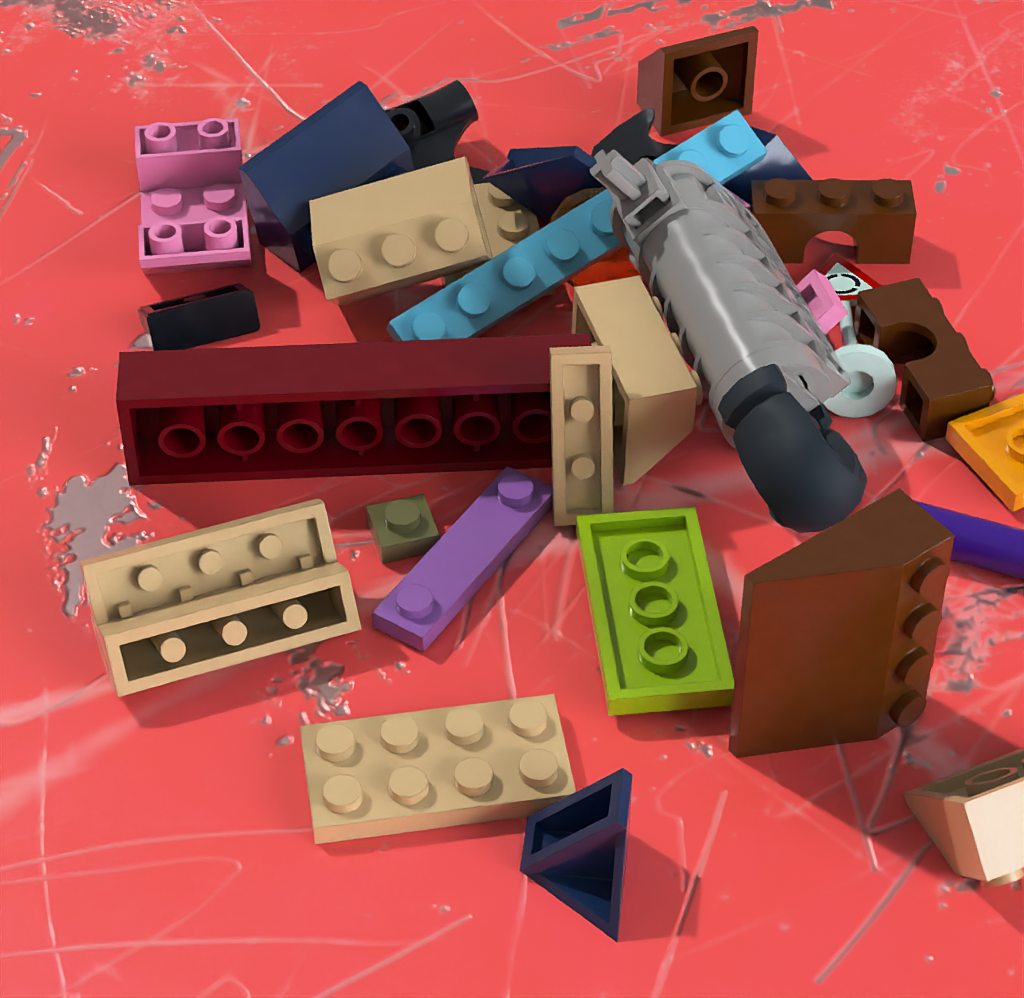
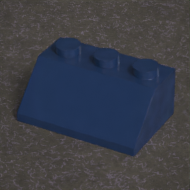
[239,80,414,273]

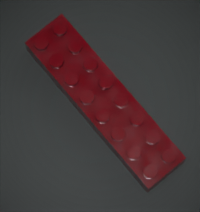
[116,333,592,485]

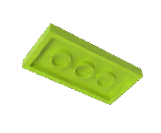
[576,506,735,716]

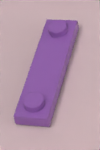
[372,466,553,652]

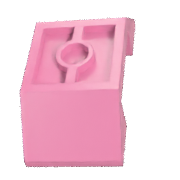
[134,118,252,275]

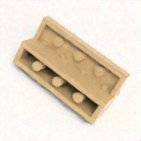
[79,498,362,697]

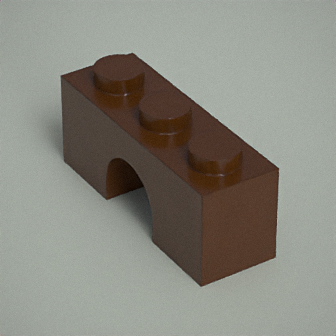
[749,178,917,264]
[854,278,995,442]

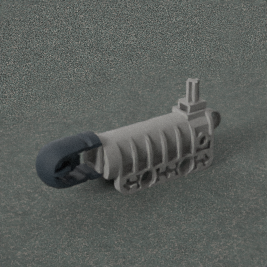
[589,149,867,533]

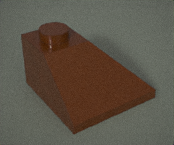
[637,26,758,136]

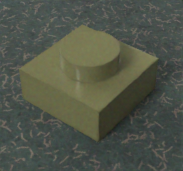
[366,494,440,564]

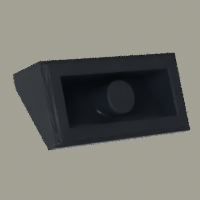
[138,283,260,351]

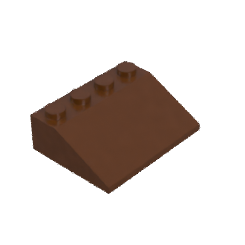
[728,488,955,758]

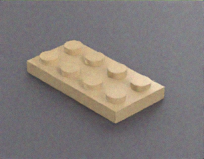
[300,694,576,844]

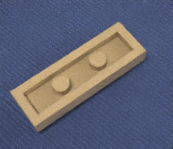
[549,345,614,526]

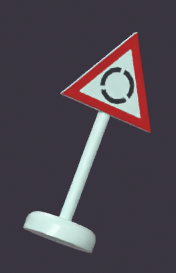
[818,253,897,418]

